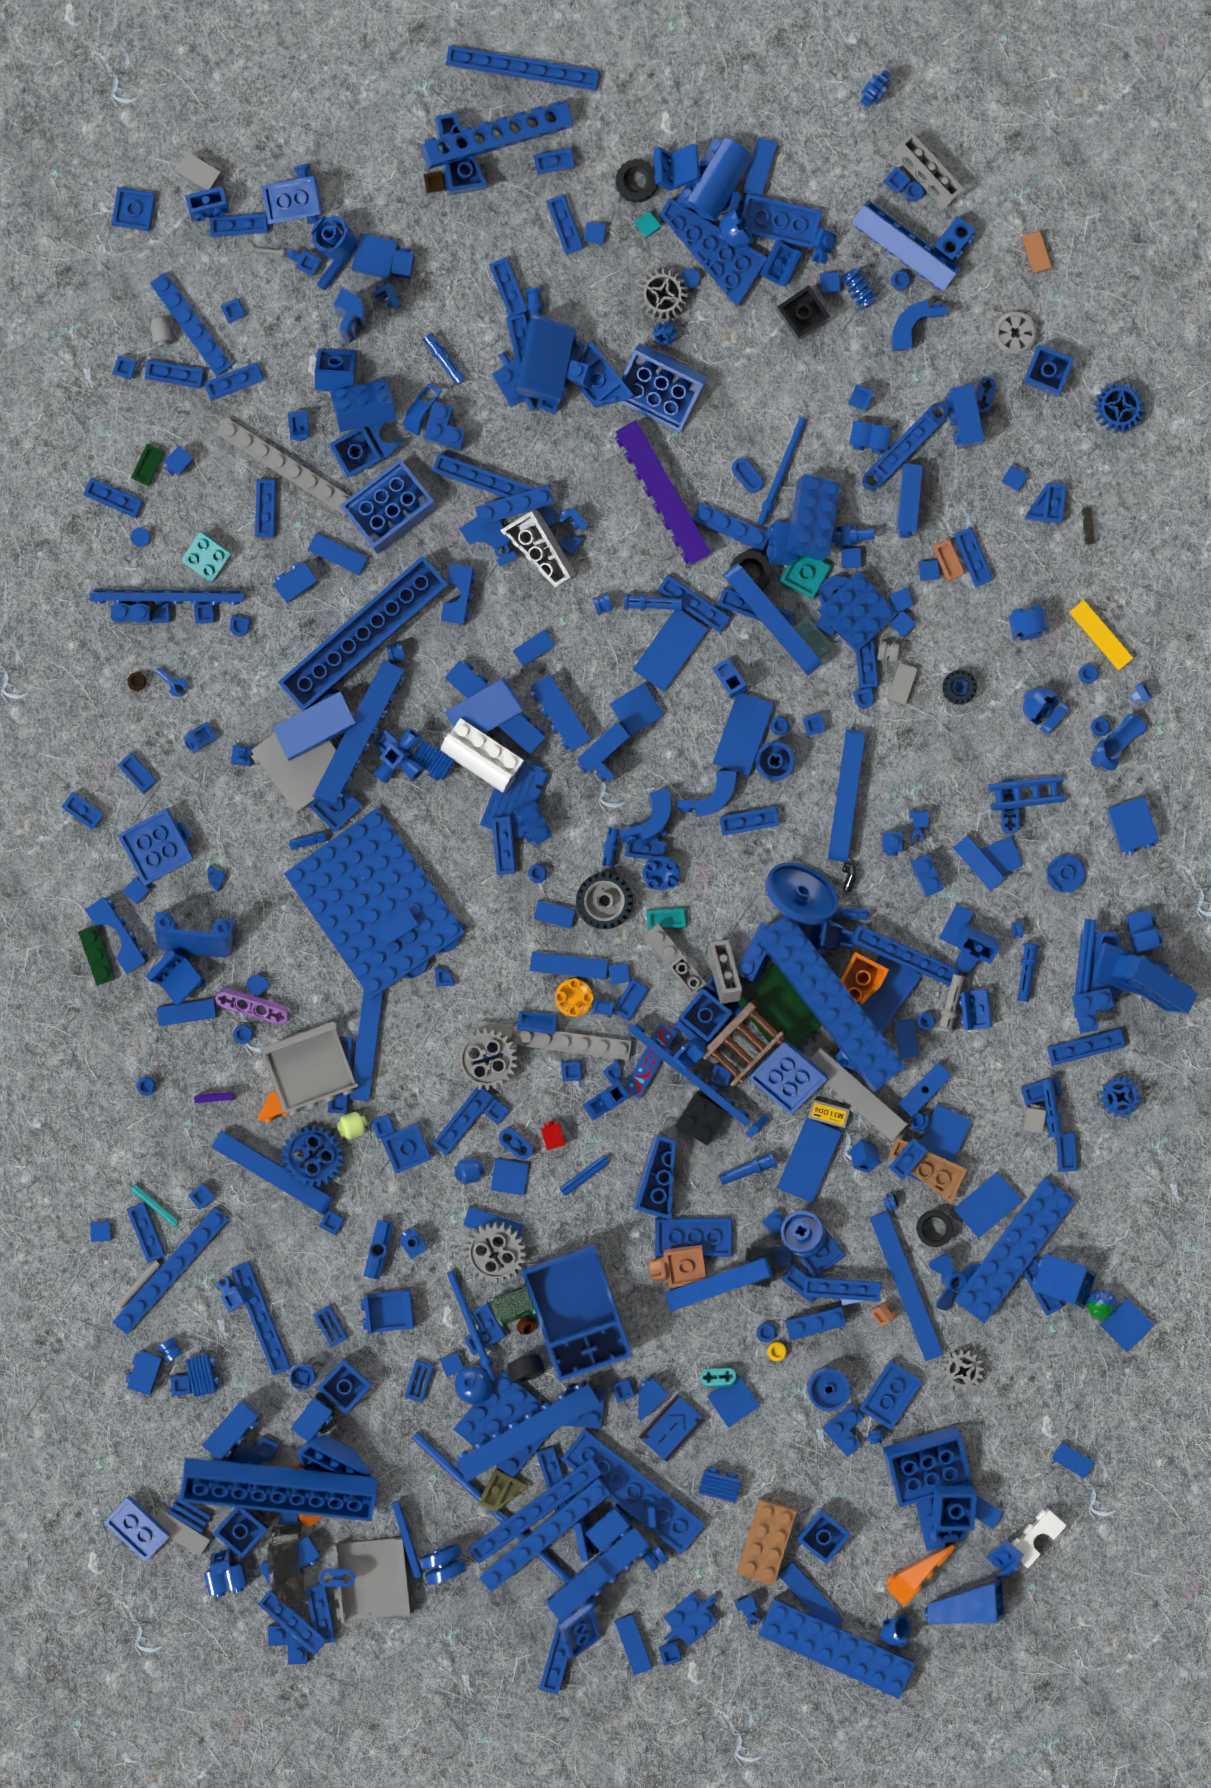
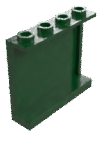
[737,964,821,1049]

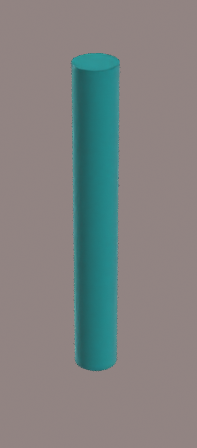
[130,1184,179,1227]

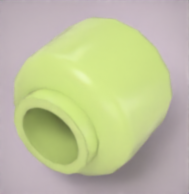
[337,1112,367,1140]

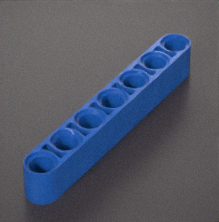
[723,563,823,676]
[828,729,865,862]
[211,1130,334,1215]

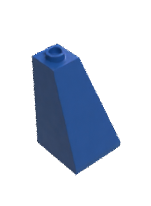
[925,1579,1004,1624]

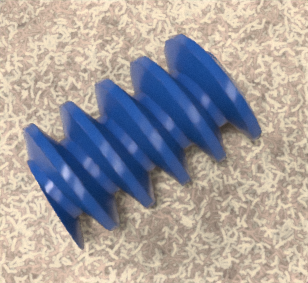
[840,268,879,311]

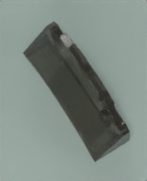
[267,1524,309,1605]

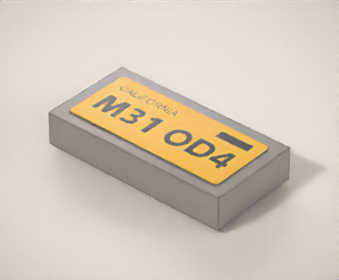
[808,1100,850,1128]

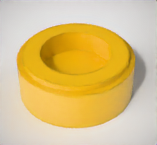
[767,1342,787,1361]

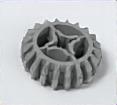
[637,268,688,321]

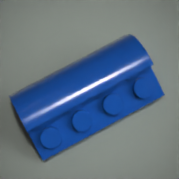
[677,138,753,221]
[333,287,367,343]

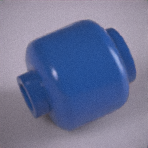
[454,1158,484,1185]

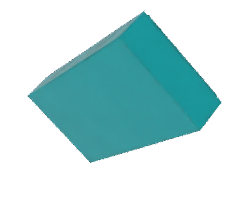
[646,908,686,930]

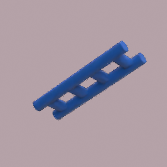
[988,775,1066,811]

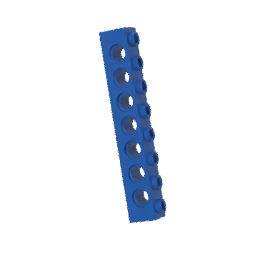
[421,101,574,169]

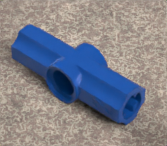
[363,1220,394,1280]

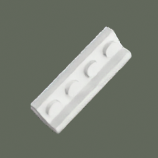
[440,718,524,794]

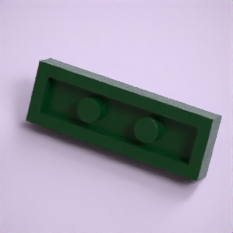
[78,926,116,986]

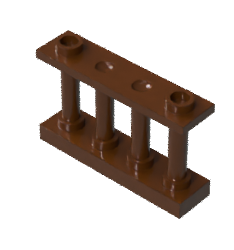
[703,998,788,1087]

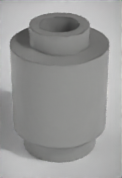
[150,318,172,347]

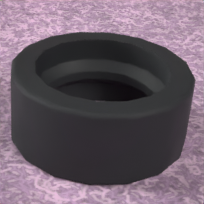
[916,1210,953,1247]

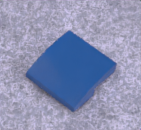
[609,683,664,736]

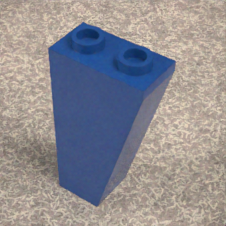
[895,463,923,538]

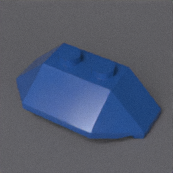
[298,1435,371,1477]

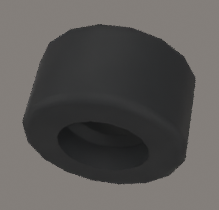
[507,1354,545,1383]

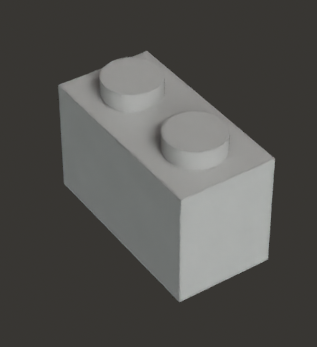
[176,152,222,191]

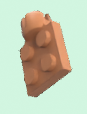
[649,1245,706,1288]

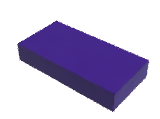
[194,1092,234,1103]

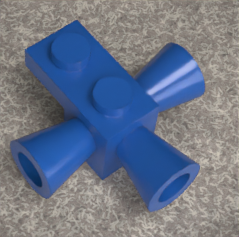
[373,728,425,783]

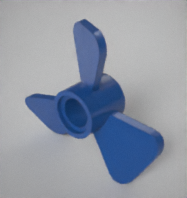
[928,1254,979,1311]

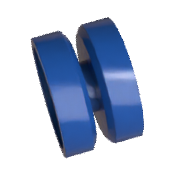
[781,1211,826,1258]
[807,1367,850,1411]
[419,1544,467,1585]

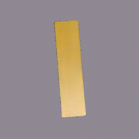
[1069,600,1133,671]

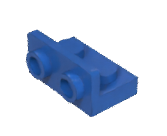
[986,1540,1024,1580]

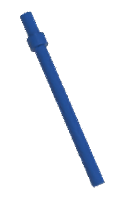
[757,417,807,526]
[447,1270,496,1380]

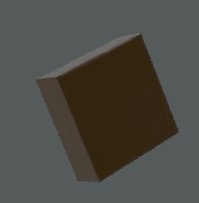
[423,171,446,194]

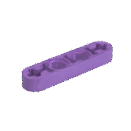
[216,988,289,1024]

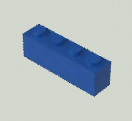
[530,674,591,752]

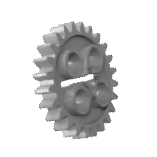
[455,1027,518,1090]
[464,1221,527,1283]

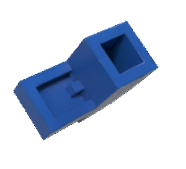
[712,658,747,699]
[582,1081,630,1121]

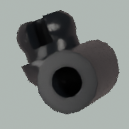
[842,862,856,892]

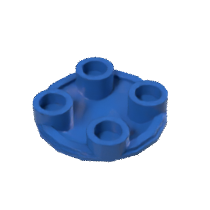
[643,856,681,890]

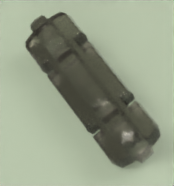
[1082,507,1095,545]

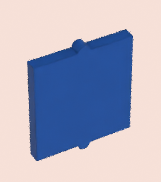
[981,837,1023,874]
[491,1159,528,1195]

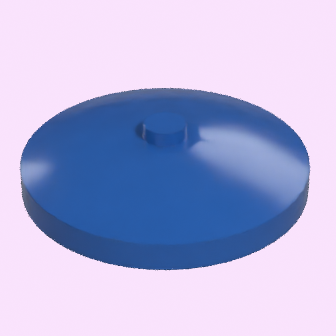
[765,863,839,924]

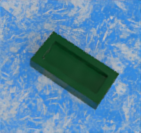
[131,444,165,487]

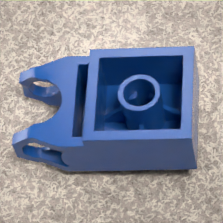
[328,422,403,479]

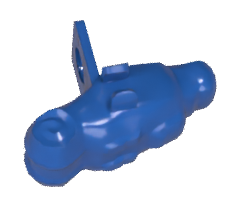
[795,918,856,957]

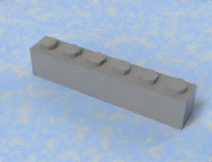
[810,1048,907,1141]

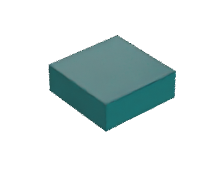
[634,211,661,239]

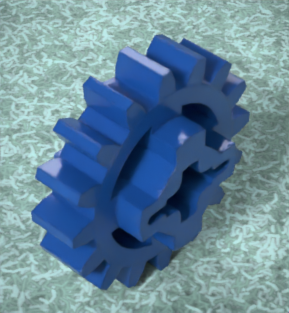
[860,70,892,109]
[1099,1076,1141,1118]

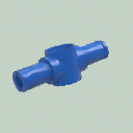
[831,526,875,547]

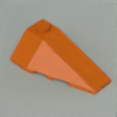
[840,952,889,1006]
[885,1543,956,1607]

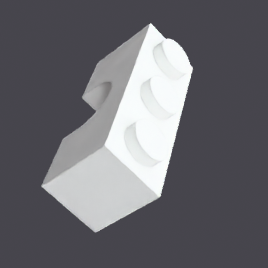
[1011,1508,1066,1568]

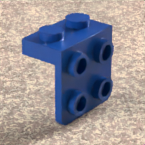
[653,144,700,191]
[146,949,203,1005]

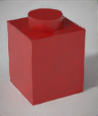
[540,1120,565,1151]

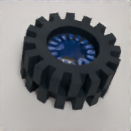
[942,670,977,705]

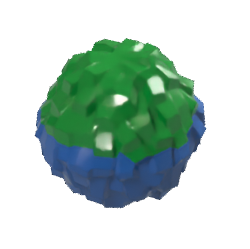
[1087,1290,1117,1320]

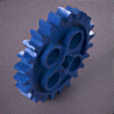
[281,1126,344,1188]

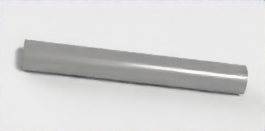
[117,1260,161,1308]

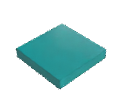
[779,555,831,600]

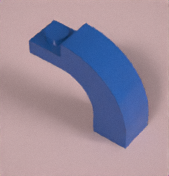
[891,300,948,352]
[677,771,736,817]
[619,788,671,846]

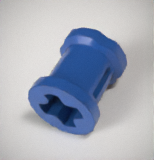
[592,997,614,1018]

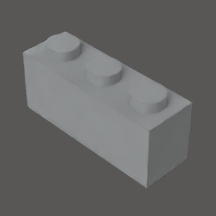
[707,940,742,1004]

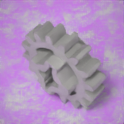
[941,1349,984,1392]

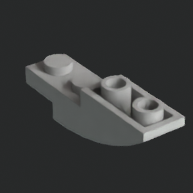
[643,923,706,996]

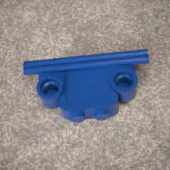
[1073,919,1123,1018]

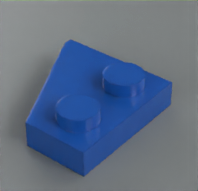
[1025,483,1066,524]

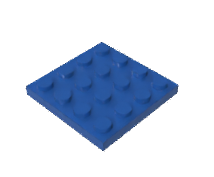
[453,1370,550,1478]

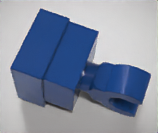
[908,811,929,842]
[734,1593,761,1629]

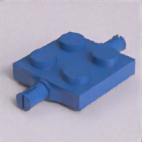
[492,351,537,412]
[664,1592,718,1647]

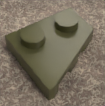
[477,1469,528,1513]

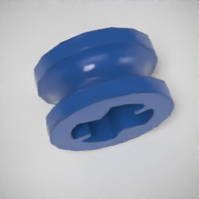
[1011,921,1023,938]

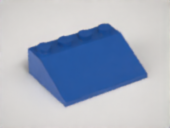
[620,343,708,432]
[340,459,438,554]
[882,1426,973,1508]

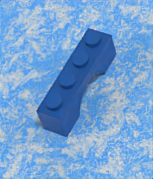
[85,897,148,974]

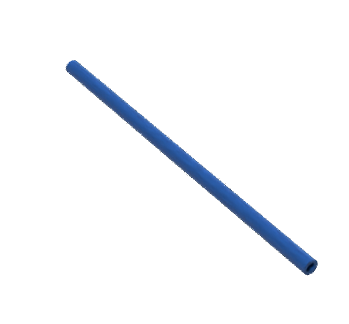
[411,1432,599,1609]

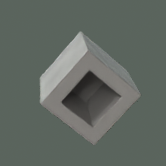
[1022,1104,1046,1134]

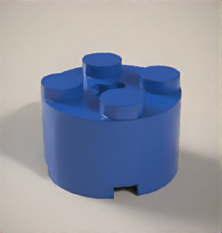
[311,215,356,261]
[1008,605,1050,641]
[755,742,794,781]

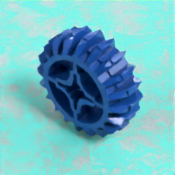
[1094,381,1145,433]

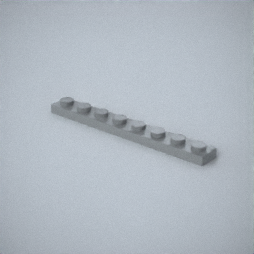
[216,418,350,517]
[478,1021,631,1060]

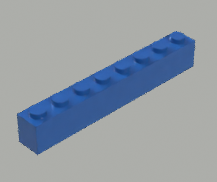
[312,660,405,807]
[455,1382,600,1482]
[479,1477,611,1592]

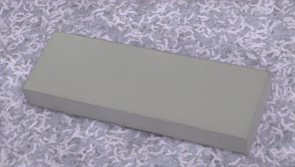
[155,1509,210,1556]

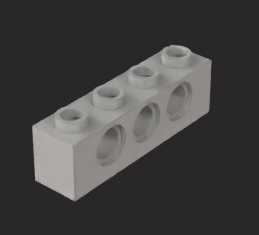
[892,133,964,209]

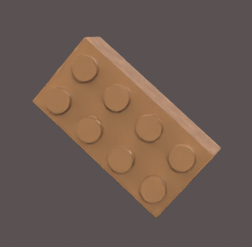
[736,1498,796,1586]

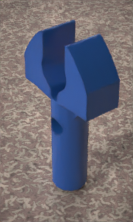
[156,667,188,697]

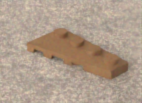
[889,1138,967,1204]

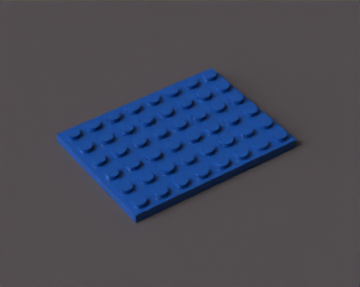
[283,807,465,999]

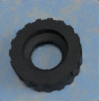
[616,159,657,203]
[730,550,772,590]

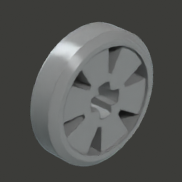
[994,312,1037,355]

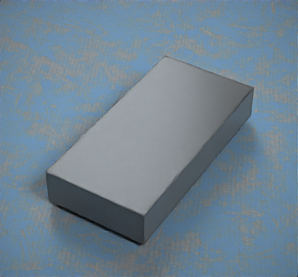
[887,663,917,705]

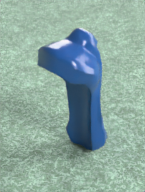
[1090,714,1147,770]

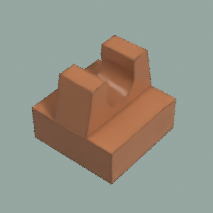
[870,1301,897,1327]

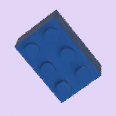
[330,379,396,432]
[945,384,984,449]
[201,1399,260,1461]

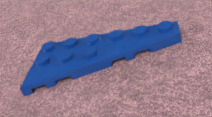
[660,198,767,307]

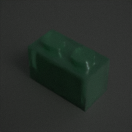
[490,1287,536,1326]

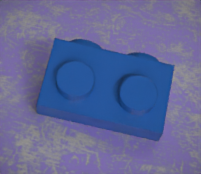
[760,241,802,286]
[959,989,993,1030]

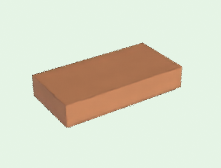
[1021,231,1052,274]
[932,539,965,582]

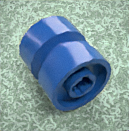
[290,1363,316,1390]

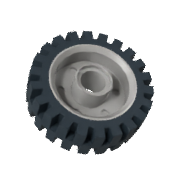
[576,873,633,929]

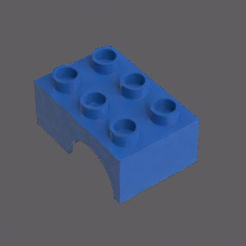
[521,1244,632,1382]

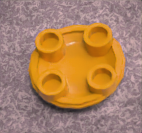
[555,978,593,1017]

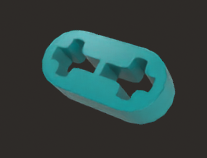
[700,1368,738,1388]

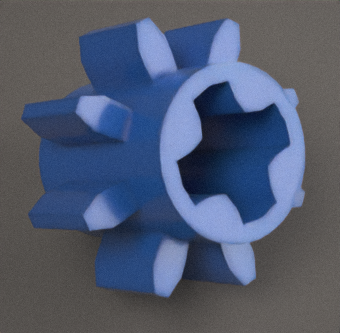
[652,321,678,345]

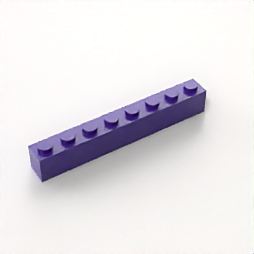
[614,420,712,566]

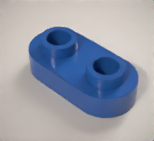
[499,1128,533,1160]

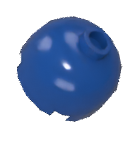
[718,208,754,248]
[1023,686,1060,725]
[454,1366,494,1405]

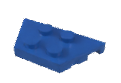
[578,341,635,408]

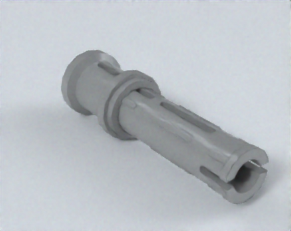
[937,974,965,1033]

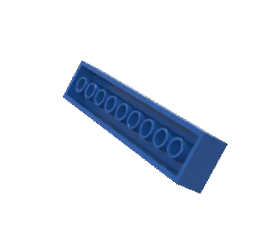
[278,555,448,711]
[756,915,906,1091]
[179,1458,377,1521]

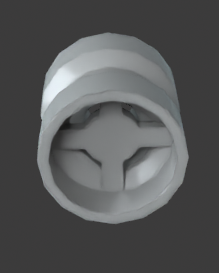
[877,641,899,663]

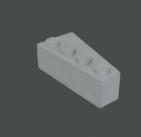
[500,509,577,587]

